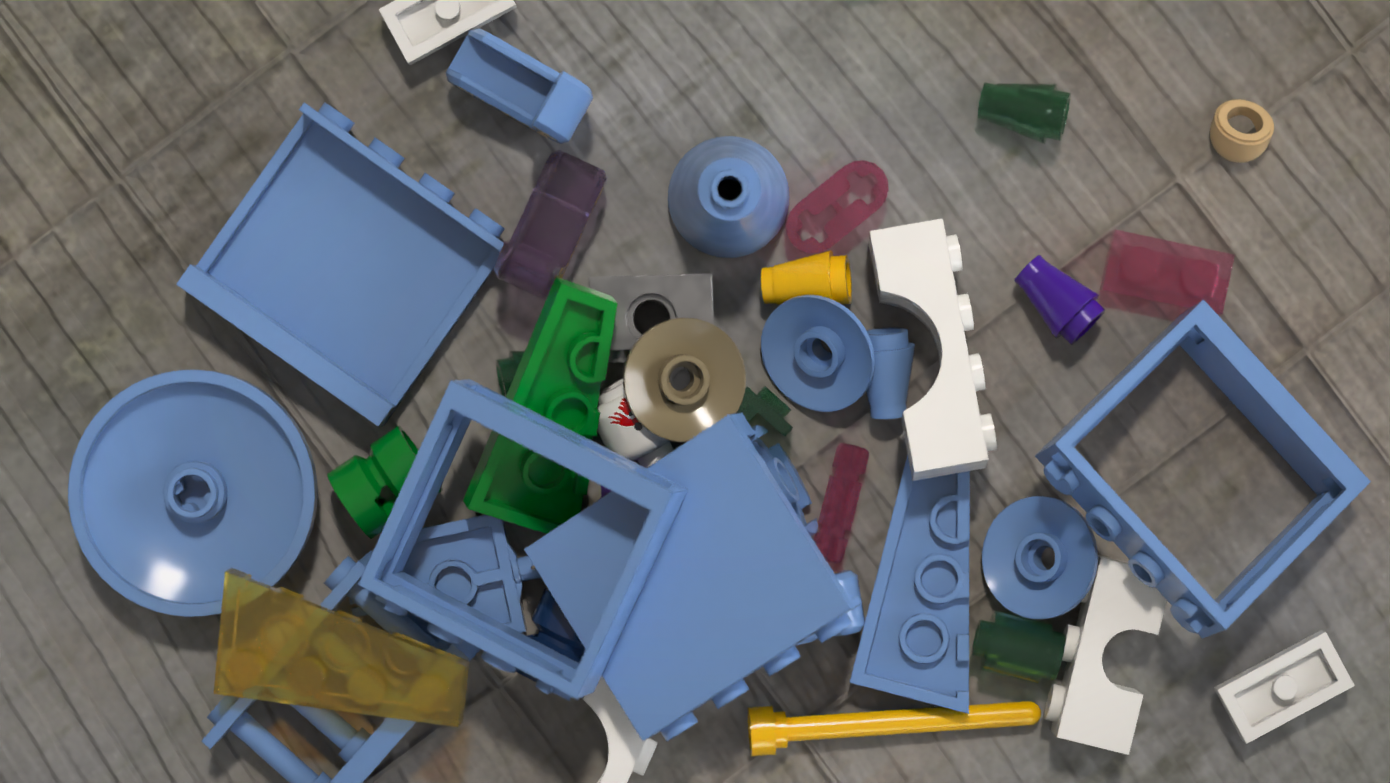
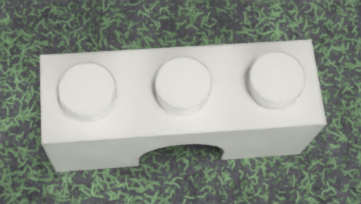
[1044,555,1167,755]

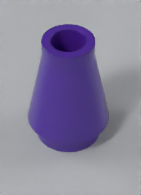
[1014,255,1106,345]

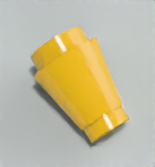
[761,250,852,305]

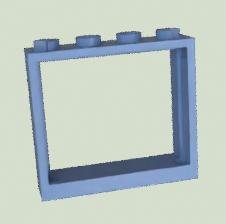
[1035,300,1371,638]
[358,379,688,701]

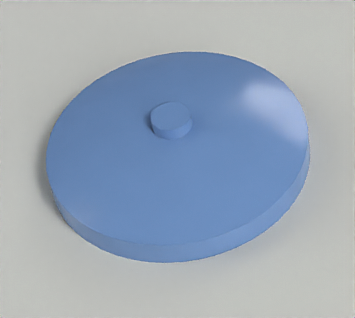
[68,370,318,617]

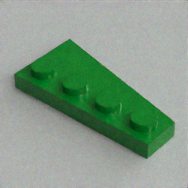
[463,277,618,534]

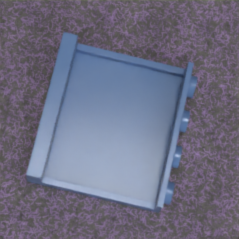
[176,102,510,427]
[524,413,862,742]

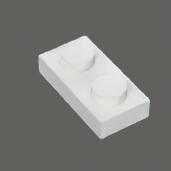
[379,0,517,65]
[1214,630,1355,744]

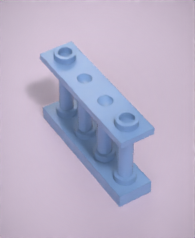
[201,550,480,783]

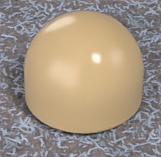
[1210,99,1274,163]

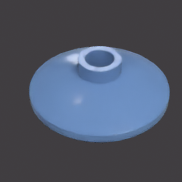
[761,295,875,412]
[982,496,1098,619]

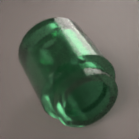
[971,611,1066,684]

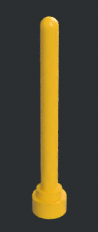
[747,701,1041,756]

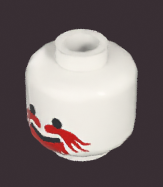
[597,378,674,468]

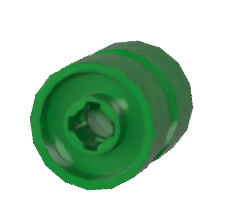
[327,426,443,539]

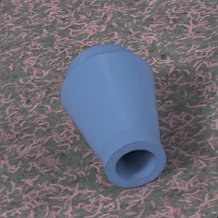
[866,327,915,419]

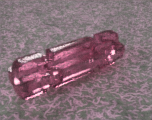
[813,443,869,563]

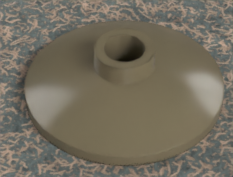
[623,318,746,442]

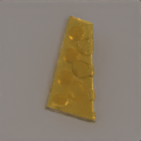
[214,567,469,727]

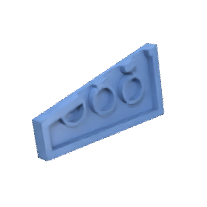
[850,455,970,714]

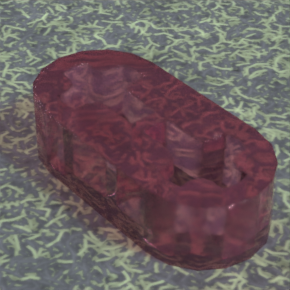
[785,160,889,255]

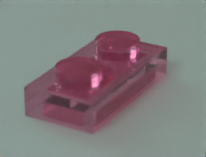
[1100,230,1235,315]

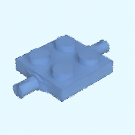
[349,514,541,657]

